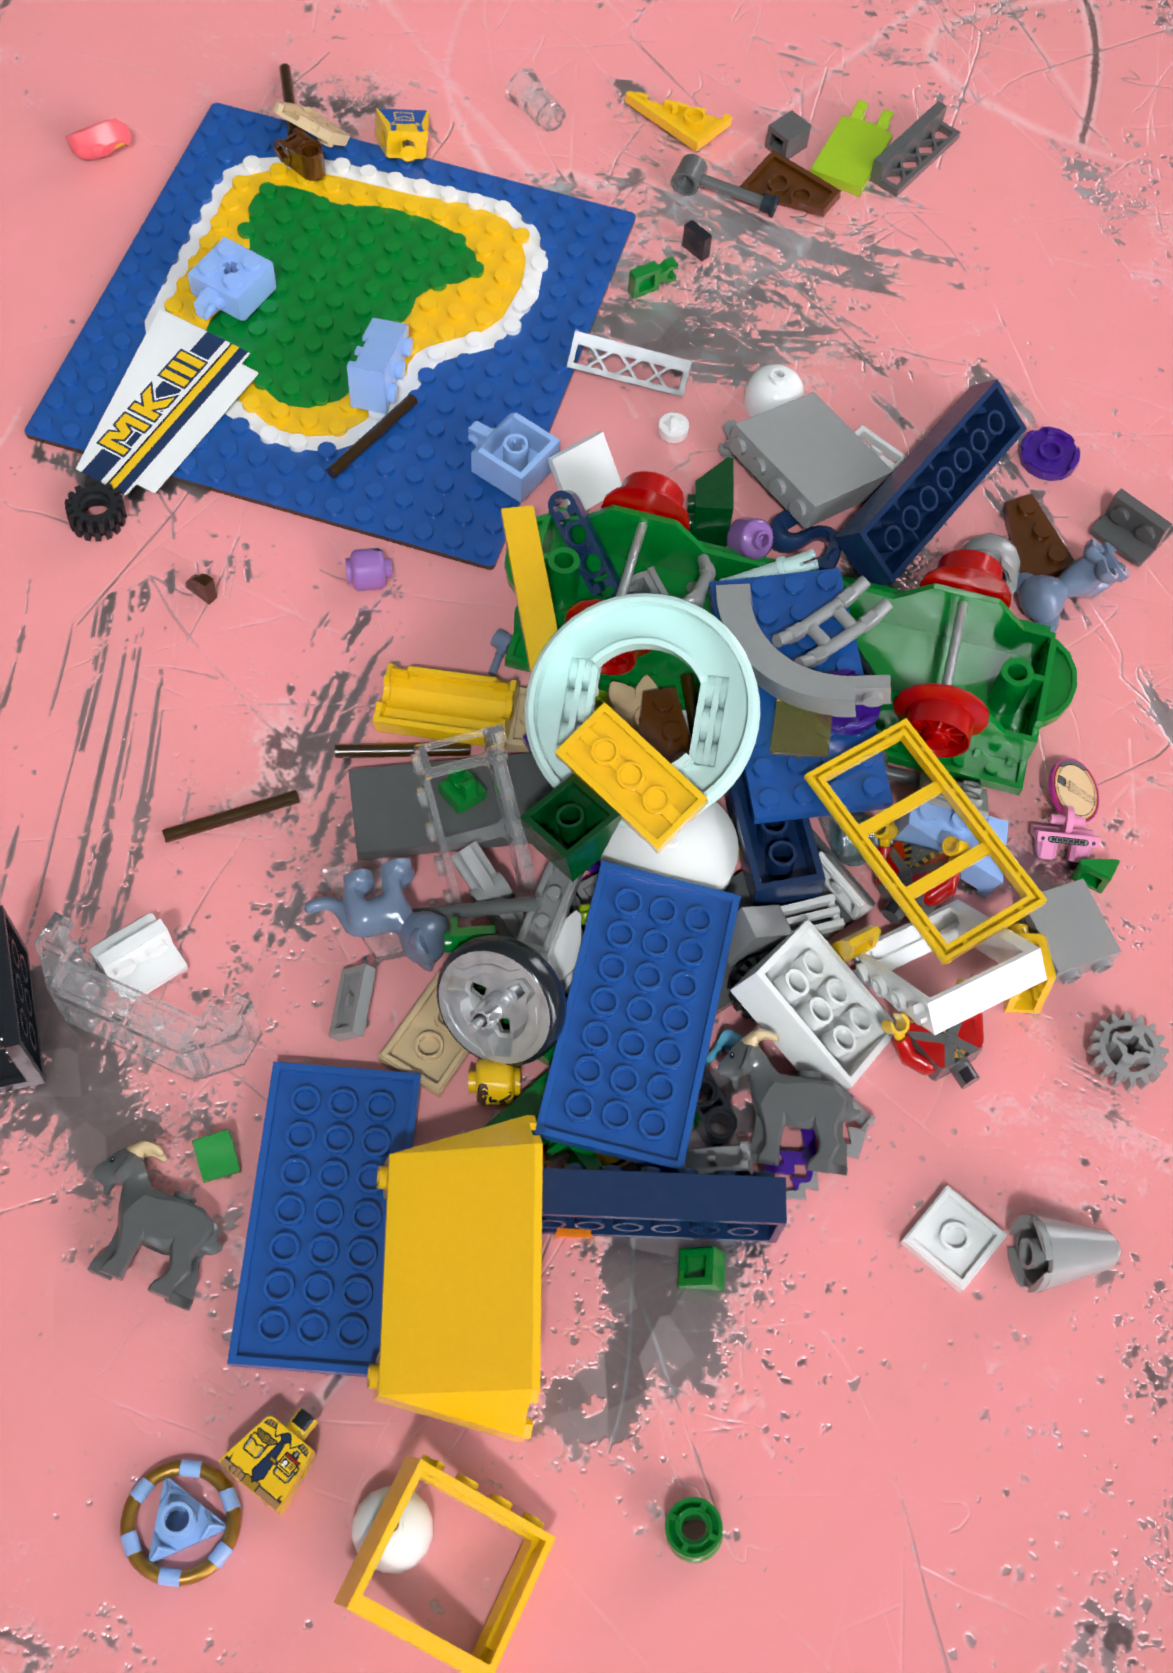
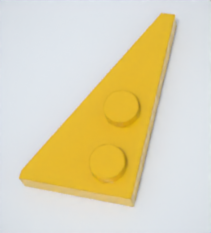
[625,91,732,152]

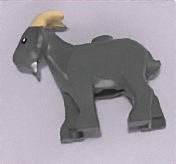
[717,1029,861,1176]
[87,1141,223,1311]

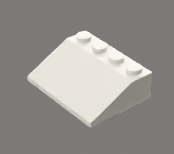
[730,919,896,1090]

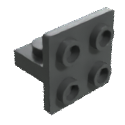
[1090,488,1173,567]

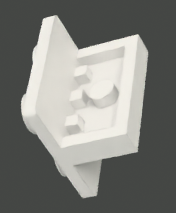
[90,913,188,1006]

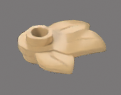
[608,675,658,733]

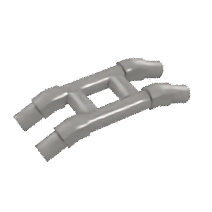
[682,554,716,608]
[772,576,893,668]

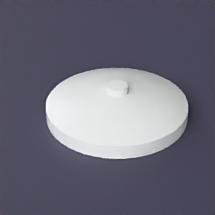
[600,802,739,891]

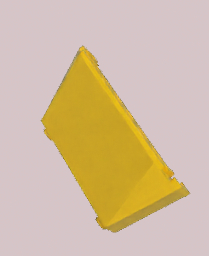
[367,1115,543,1442]

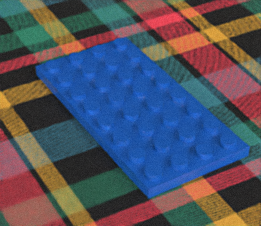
[708,568,893,824]
[533,860,741,1173]
[227,1062,421,1377]

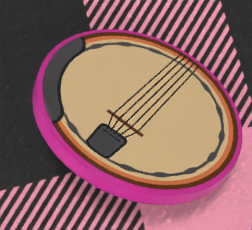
[1049,758,1099,823]

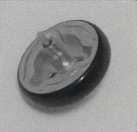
[436,935,566,1066]

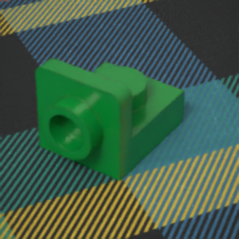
[545,1141,603,1170]

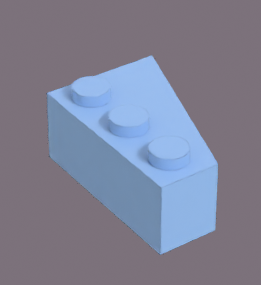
[347,318,413,414]
[893,793,1008,898]

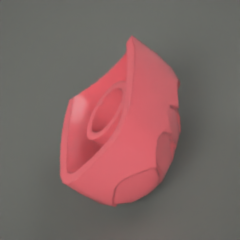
[65,118,131,159]

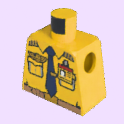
[218,1407,319,1516]

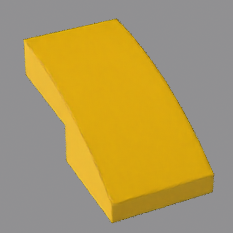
[831,925,881,962]

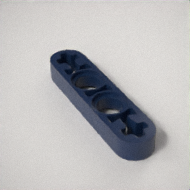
[548,490,620,600]

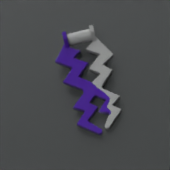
[765,1093,877,1200]

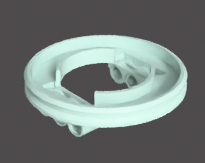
[524,593,760,828]

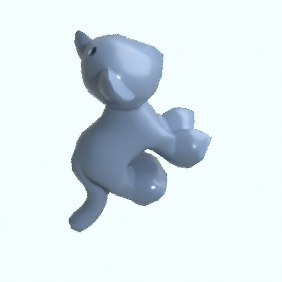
[1016,538,1129,633]
[304,858,449,972]

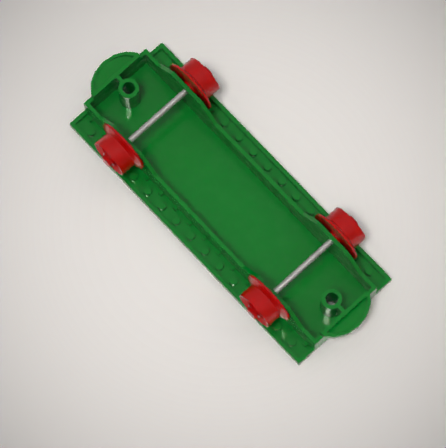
[504,471,1077,796]

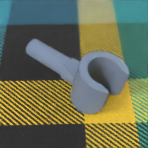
[488,629,512,676]

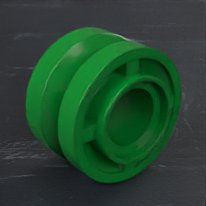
[665,1497,723,1563]

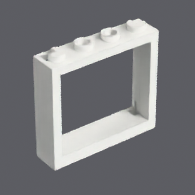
[853,899,1047,1035]

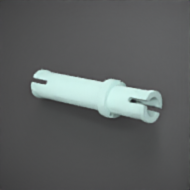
[719,549,819,581]

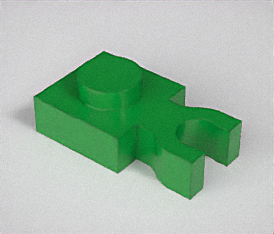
[628,257,678,299]

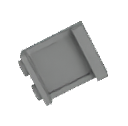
[1017,879,1121,985]

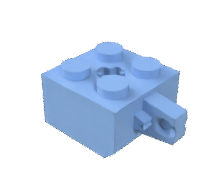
[188,237,276,321]
[468,413,560,503]

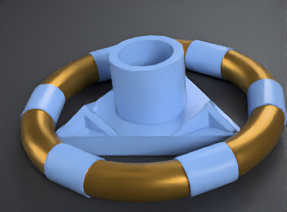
[120,1459,242,1587]

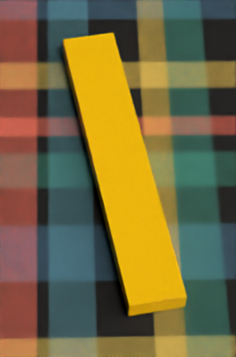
[501,505,558,675]

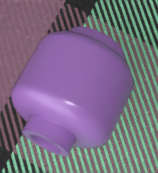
[727,517,774,559]
[345,548,392,591]

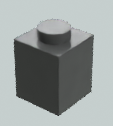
[765,110,811,159]

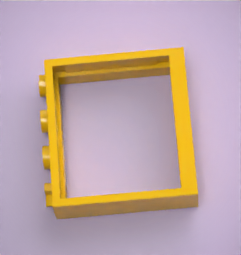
[334,1454,556,1673]

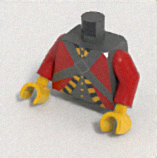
[872,822,970,924]
[881,974,984,1089]

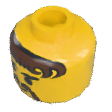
[468,1059,520,1105]

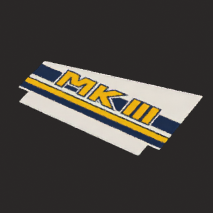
[76,308,259,495]

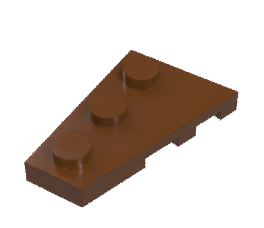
[739,150,841,217]
[1002,493,1075,577]
[639,687,691,764]

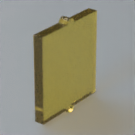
[770,699,833,759]

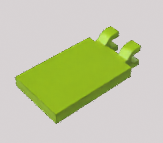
[810,99,894,197]

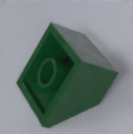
[686,457,734,547]
[520,773,622,882]

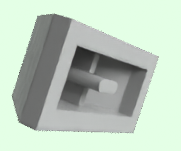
[727,905,792,966]

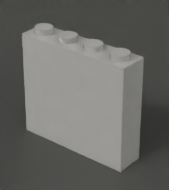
[726,392,894,529]

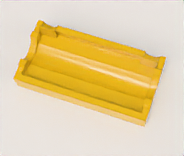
[372,663,520,749]
[555,702,708,854]

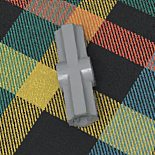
[450,841,525,939]

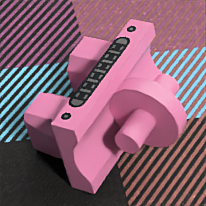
[1030,806,1100,863]

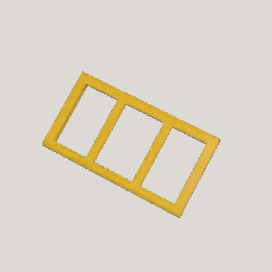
[804,718,1047,966]

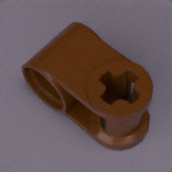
[273,127,326,181]

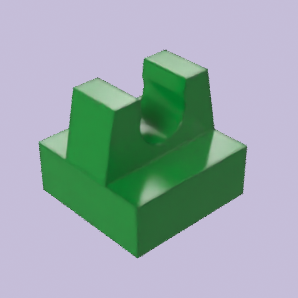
[438,765,487,814]

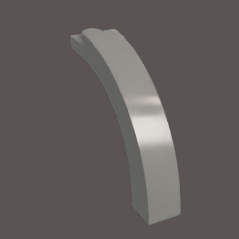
[716,584,891,717]

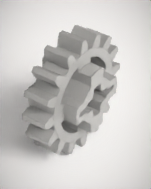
[1086,1012,1169,1091]

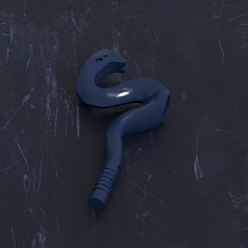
[769,510,842,570]

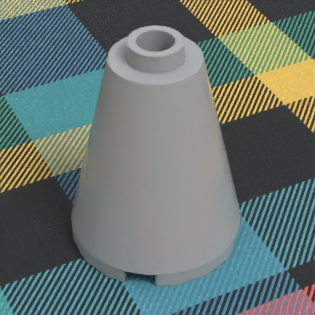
[1008,1214,1121,1293]

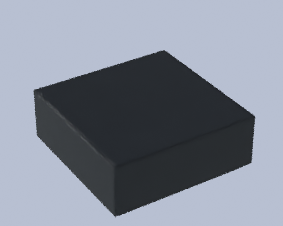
[682,220,712,262]

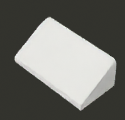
[819,851,874,921]

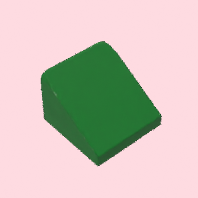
[1070,859,1120,893]
[192,1130,241,1183]
[678,1246,725,1290]

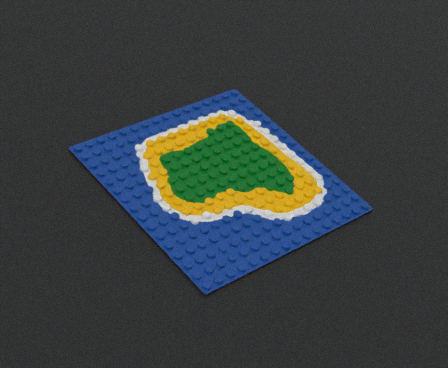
[24,103,636,570]

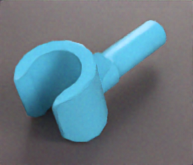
[705,1029,742,1066]

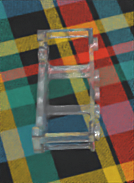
[411,724,538,939]
[35,912,263,1082]

